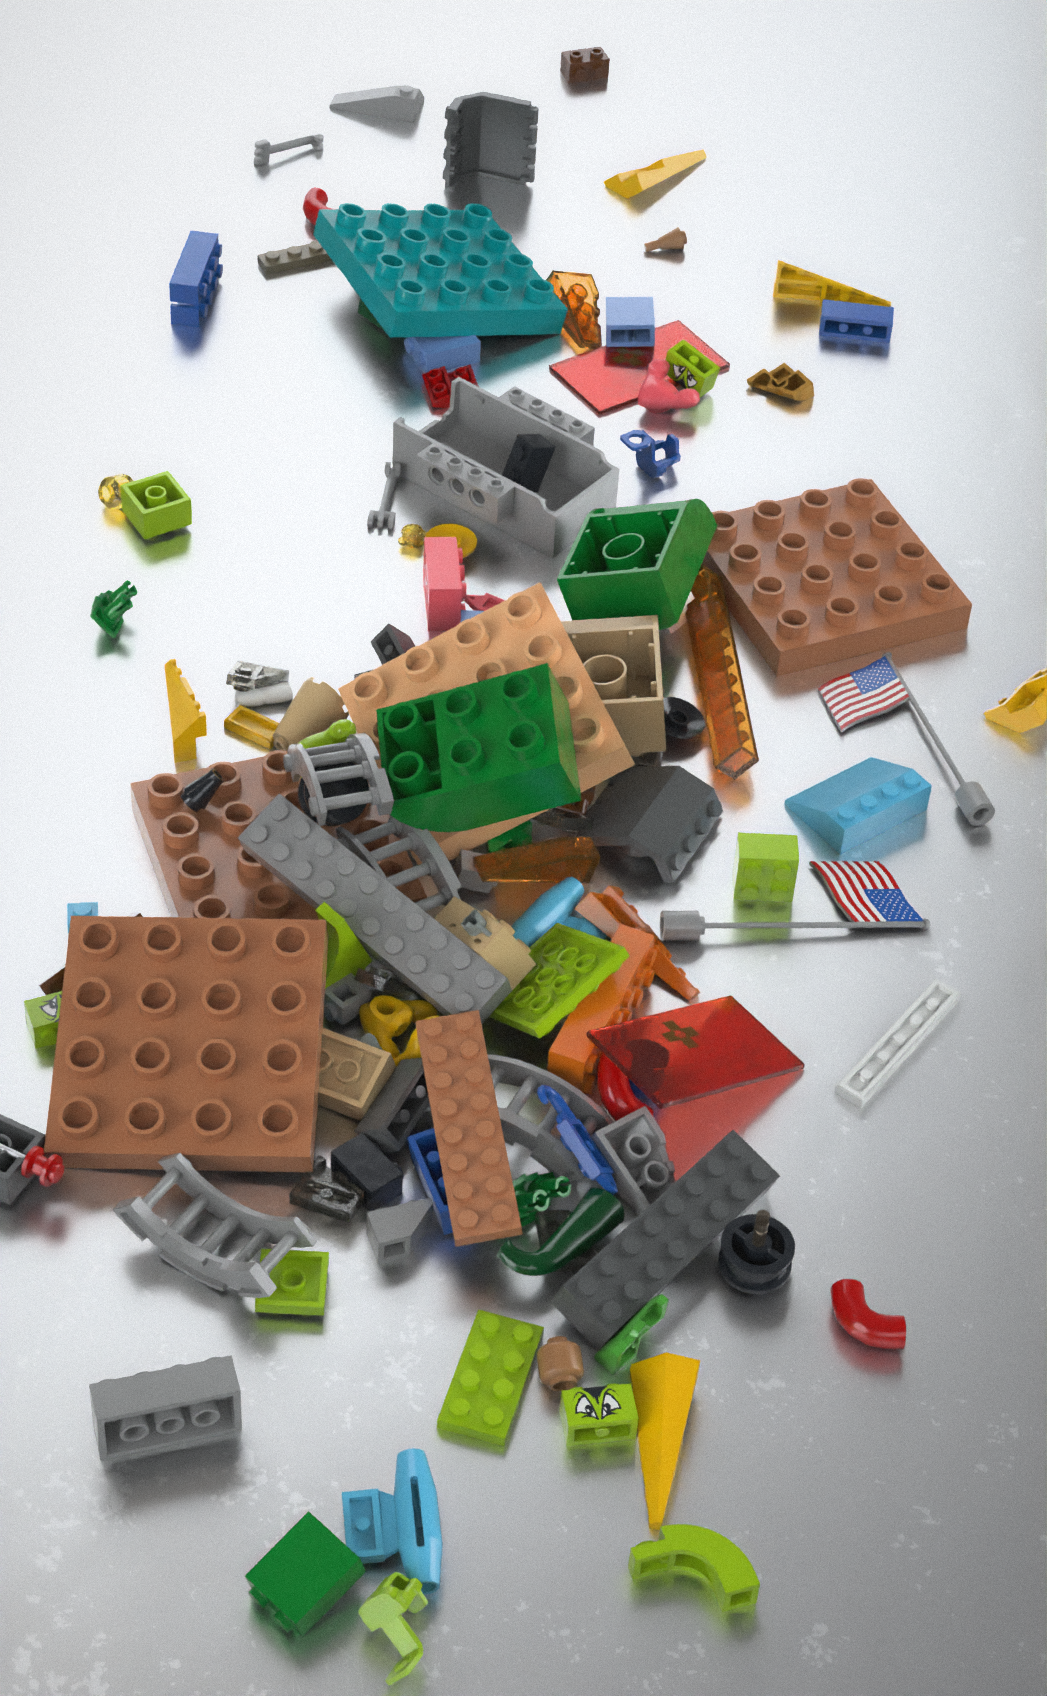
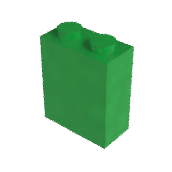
[245,1511,366,1637]

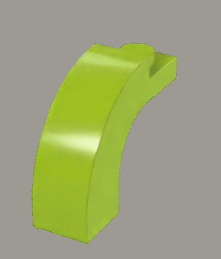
[628,1524,760,1612]

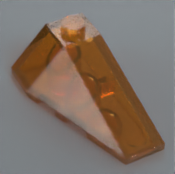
[546,270,602,350]
[473,837,601,883]

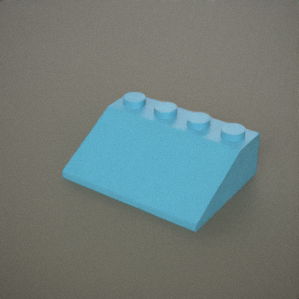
[784,757,932,855]

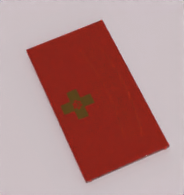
[549,320,730,415]
[586,995,805,1109]

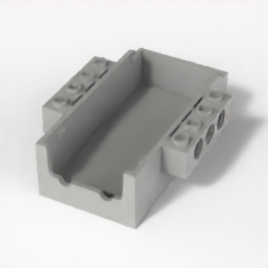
[392,377,620,558]

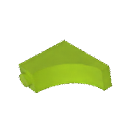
[315,902,372,989]

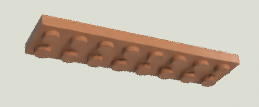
[415,1010,523,1247]

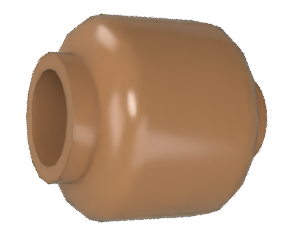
[537,1336,584,1391]

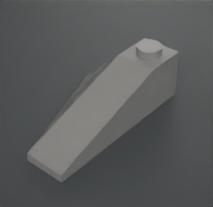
[329,85,425,123]
[592,1106,676,1215]

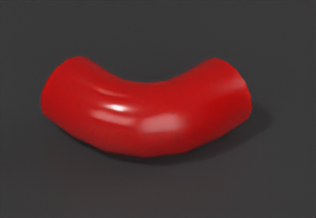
[302,187,333,226]
[597,1049,654,1121]
[830,1279,906,1350]

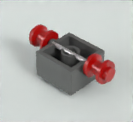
[0,1114,65,1205]

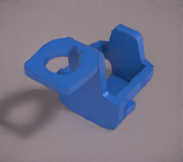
[620,430,681,479]

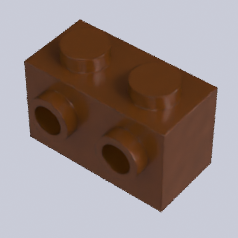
[560,46,610,83]

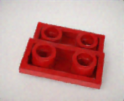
[422,364,479,408]

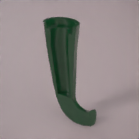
[496,1187,625,1276]

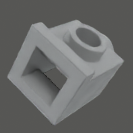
[453,849,500,893]
[324,973,371,1025]

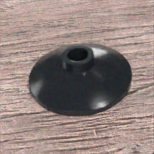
[663,697,705,739]

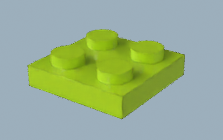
[255,1249,329,1316]

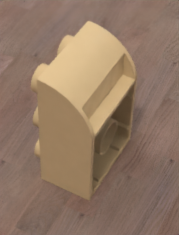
[561,615,666,757]

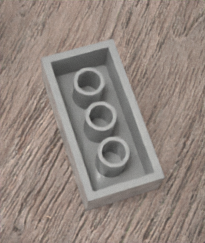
[89,1355,242,1461]

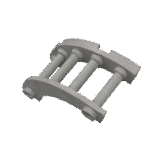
[283,733,394,826]
[336,814,469,912]
[423,1054,614,1184]
[112,1153,317,1298]

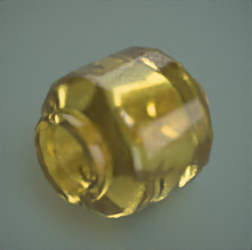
[98,473,134,509]

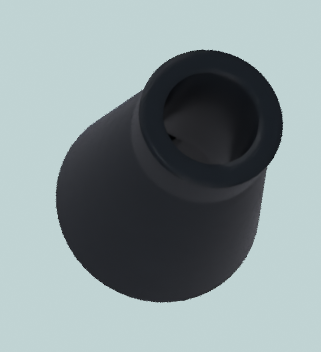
[180,768,225,812]

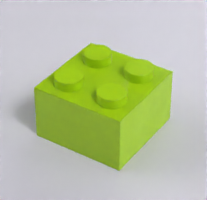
[120,470,192,539]
[732,832,799,902]

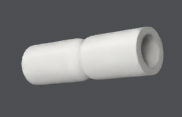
[235,684,293,708]

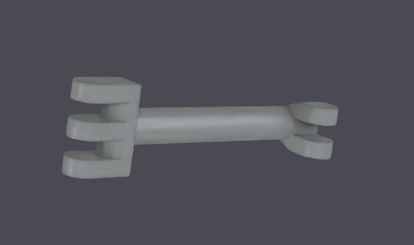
[253,133,324,165]
[367,461,401,530]

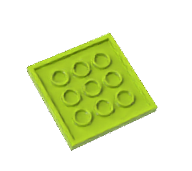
[489,923,630,1039]

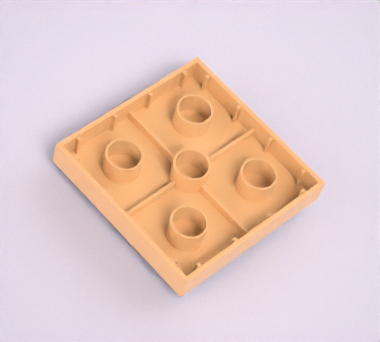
[338,582,635,865]

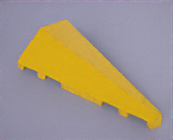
[603,149,707,199]
[772,260,891,307]
[164,659,207,763]
[983,668,1047,733]
[630,1352,701,1531]

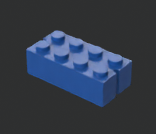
[169,230,223,327]

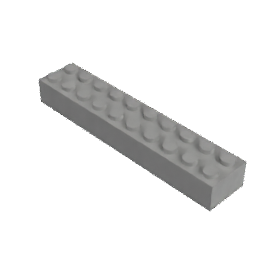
[238,793,512,1024]

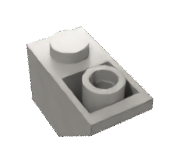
[366,1197,433,1264]

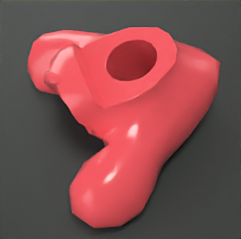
[638,359,700,413]

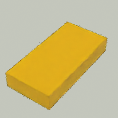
[224,705,279,749]

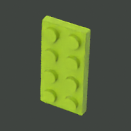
[437,1309,544,1446]

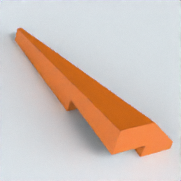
[574,885,700,1001]

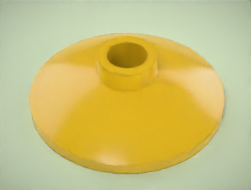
[425,524,477,558]

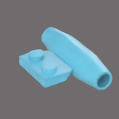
[511,877,607,947]
[342,1448,443,1595]

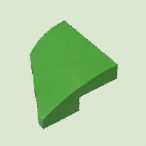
[593,1294,669,1375]

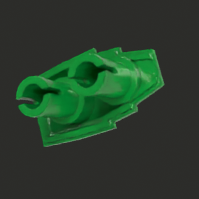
[90,580,138,639]
[513,1172,572,1227]

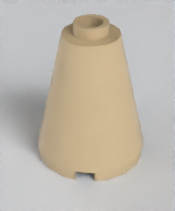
[273,677,349,751]

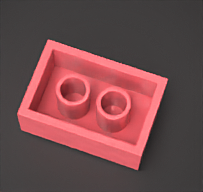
[423,537,467,631]

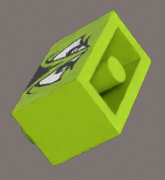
[665,339,720,398]
[24,991,62,1049]
[559,1383,639,1446]

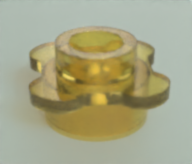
[398,524,426,548]

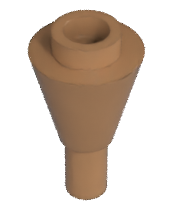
[644,227,687,252]

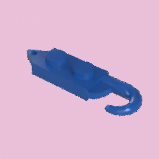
[537,1085,618,1195]

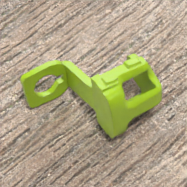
[358,1572,428,1686]

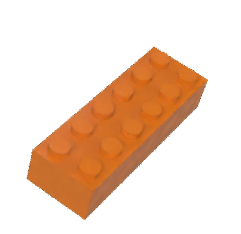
[547,924,657,1095]

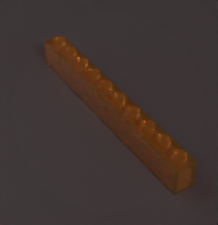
[685,564,759,780]

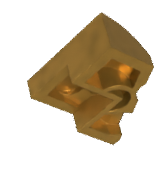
[746,362,815,401]

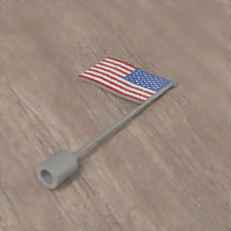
[818,652,995,826]
[659,861,930,941]

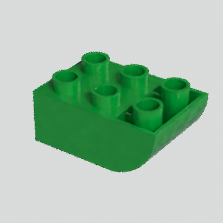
[557,498,717,630]
[376,663,581,832]

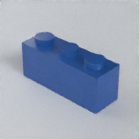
[819,299,894,343]
[407,1128,453,1235]

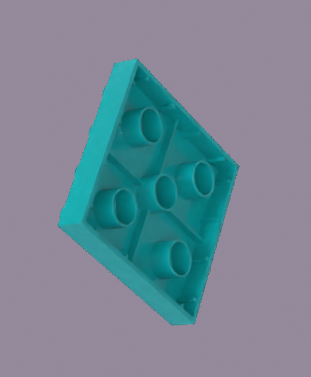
[313,203,568,338]

